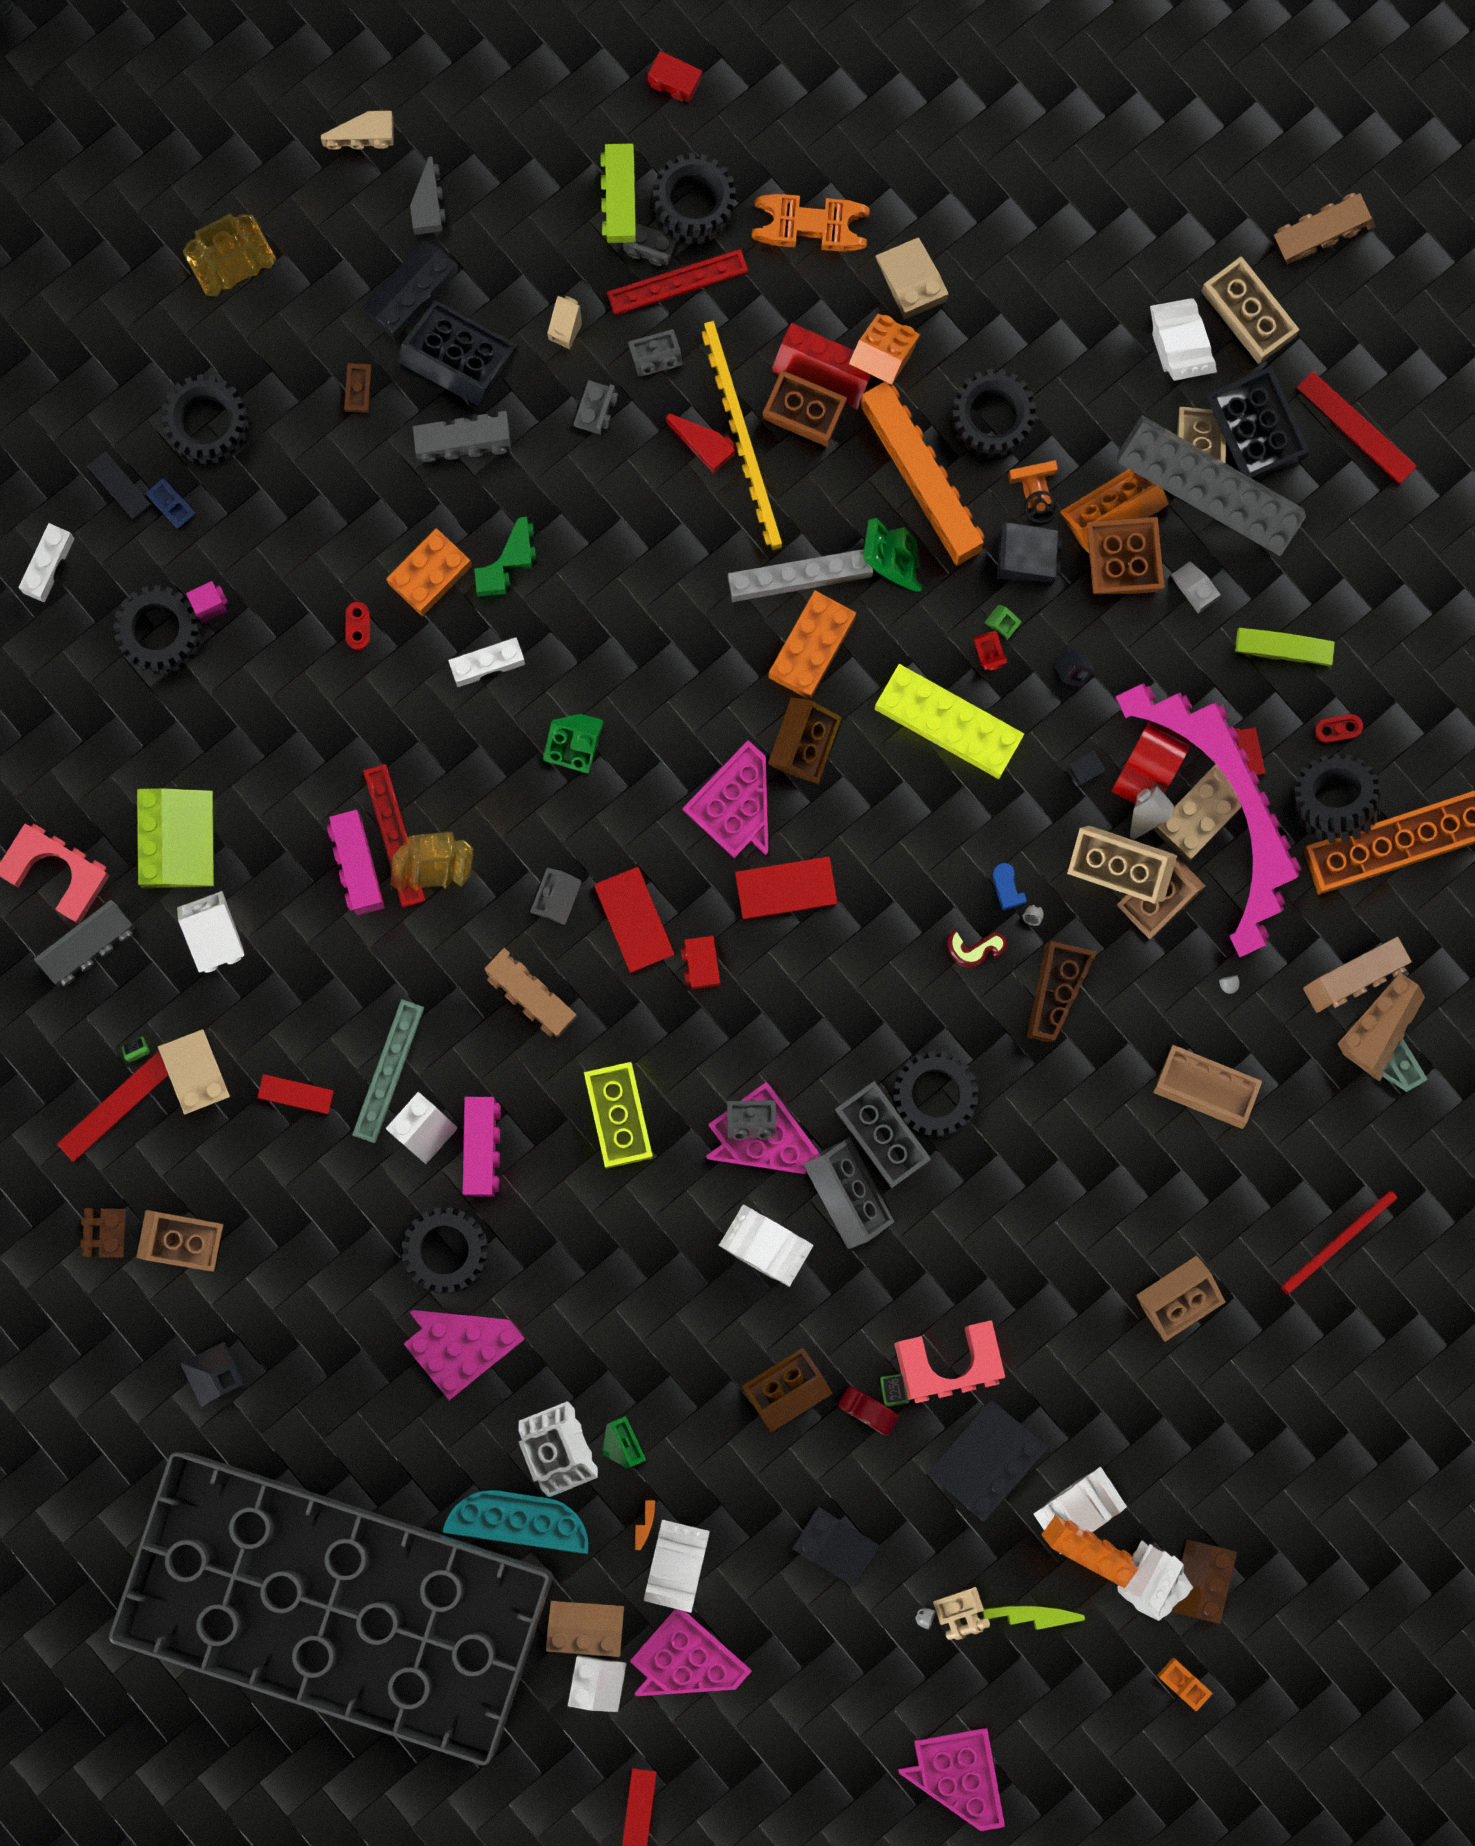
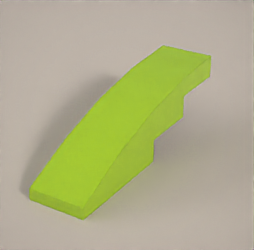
[1235,628,1335,666]
[982,1606,1085,1630]

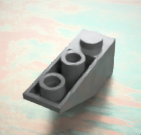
[410,157,446,235]

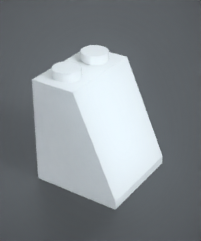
[177,891,244,973]
[386,1092,458,1164]
[568,1654,627,1712]

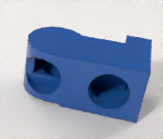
[993,863,1027,911]

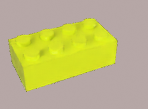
[584,1062,653,1169]

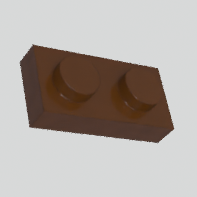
[344,363,372,413]

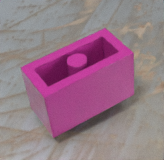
[186,581,228,623]

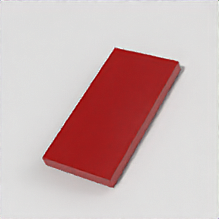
[735,856,838,920]
[594,867,675,974]

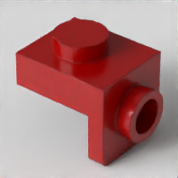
[973,630,1007,670]

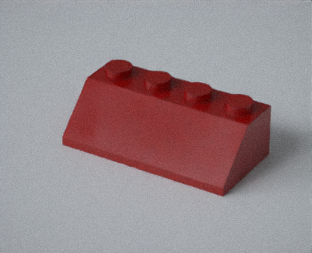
[771,323,873,410]

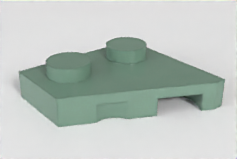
[1382,1039,1428,1092]

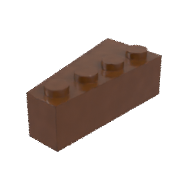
[1026,941,1097,1043]

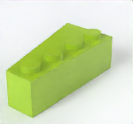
[601,144,636,243]

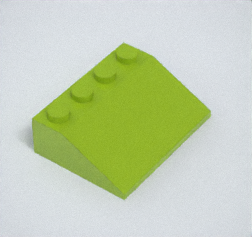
[137,788,214,888]

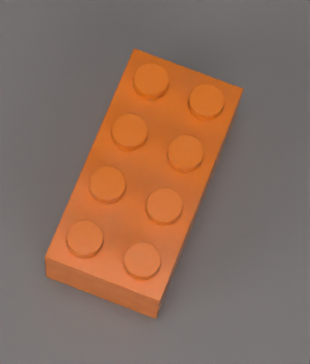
[769,590,857,700]

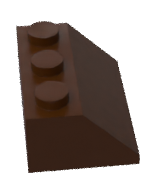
[768,697,842,784]
[742,1348,833,1433]
[1171,1539,1237,1624]

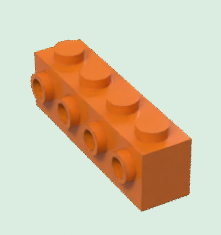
[1041,1515,1138,1588]

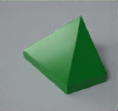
[602,1416,646,1469]

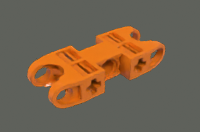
[752,194,870,252]

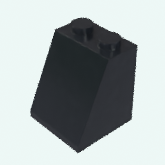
[997,522,1062,582]

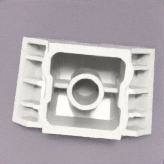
[1150,298,1217,381]
[719,1205,814,1287]
[519,1401,598,1497]
[1034,1467,1127,1554]
[644,1520,710,1612]
[1117,1540,1193,1621]

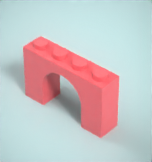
[0,823,110,924]
[894,1320,1005,1403]

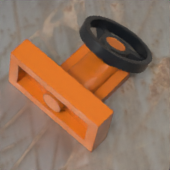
[1008,460,1058,523]

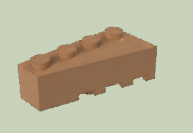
[485,948,577,1038]

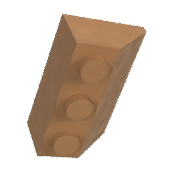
[1136,1256,1225,1342]
[546,1601,624,1657]

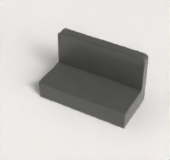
[530,868,581,925]

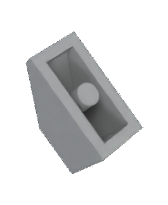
[1170,562,1221,614]
[1130,785,1174,840]

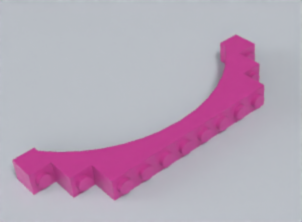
[1116,683,1301,957]

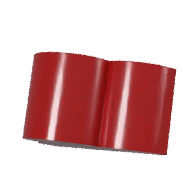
[1111,720,1192,804]

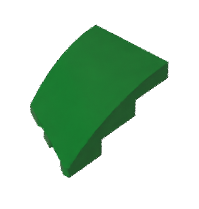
[863,518,922,592]

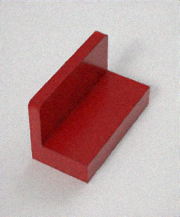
[1235,727,1266,776]

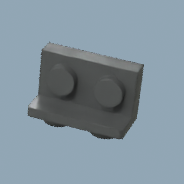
[623,223,677,266]
[628,329,683,377]
[574,380,618,435]
[727,1100,776,1140]

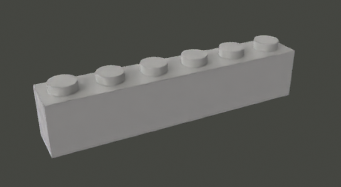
[728,549,873,602]

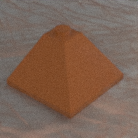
[1087,517,1164,594]

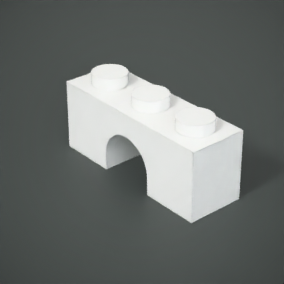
[19,523,74,603]
[448,638,525,687]

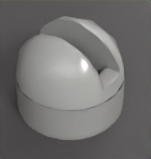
[1023,905,1044,926]
[1219,975,1239,994]
[915,1608,935,1629]

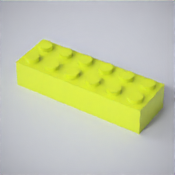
[875,664,1024,779]

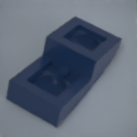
[145,478,195,529]

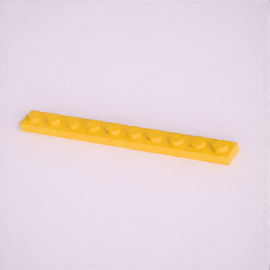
[701,321,782,551]

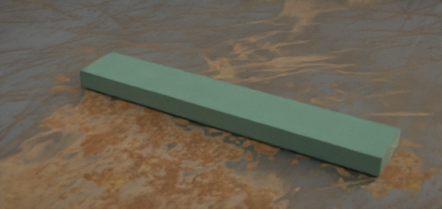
[352,999,424,1144]

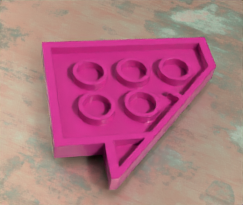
[682,740,768,859]
[706,1082,819,1174]
[404,1310,525,1401]
[630,1609,752,1696]
[898,1728,1005,1831]

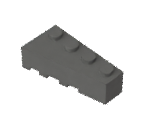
[413,411,511,462]

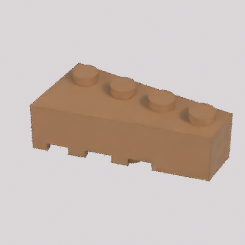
[1274,193,1375,264]
[1303,937,1412,1013]
[1338,973,1425,1081]

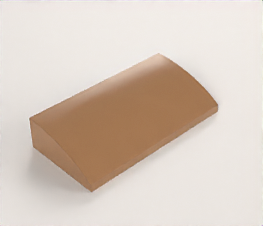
[1153,1045,1262,1129]

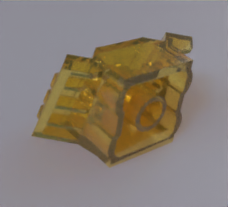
[183,213,276,296]
[390,832,473,892]

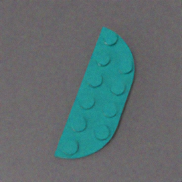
[443,1490,589,1554]

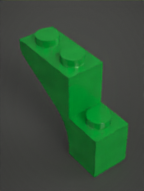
[474,517,536,597]

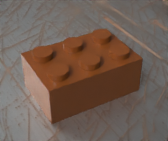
[763,370,847,447]

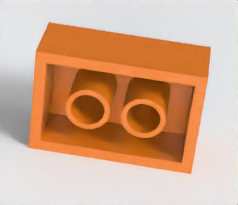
[849,314,920,385]
[386,528,472,617]

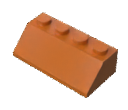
[1060,469,1169,553]

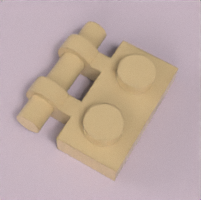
[933,1587,990,1640]

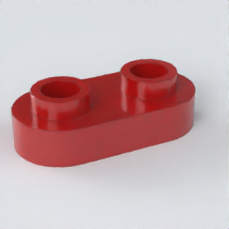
[346,602,370,650]
[1314,714,1363,744]

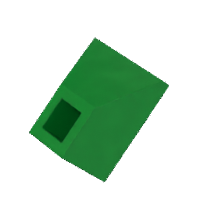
[543,714,604,774]

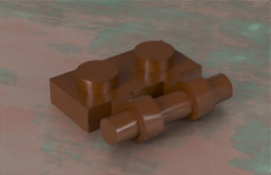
[80,1208,126,1258]

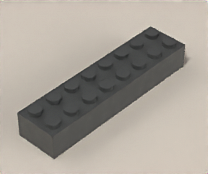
[1117,415,1306,556]

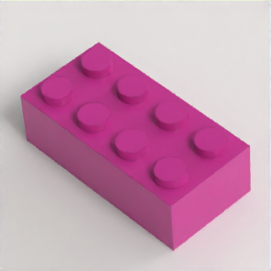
[327,810,385,915]
[463,1097,501,1198]

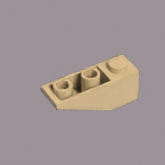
[321,111,394,149]
[548,296,582,349]

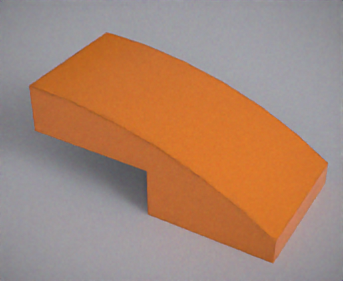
[635,1500,655,1550]
[1157,1658,1213,1712]

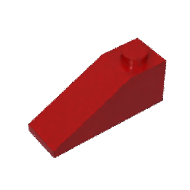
[666,414,735,474]

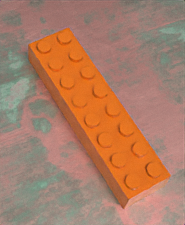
[861,382,985,566]
[1303,791,1475,895]

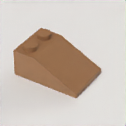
[1117,852,1206,939]
[136,1210,223,1272]

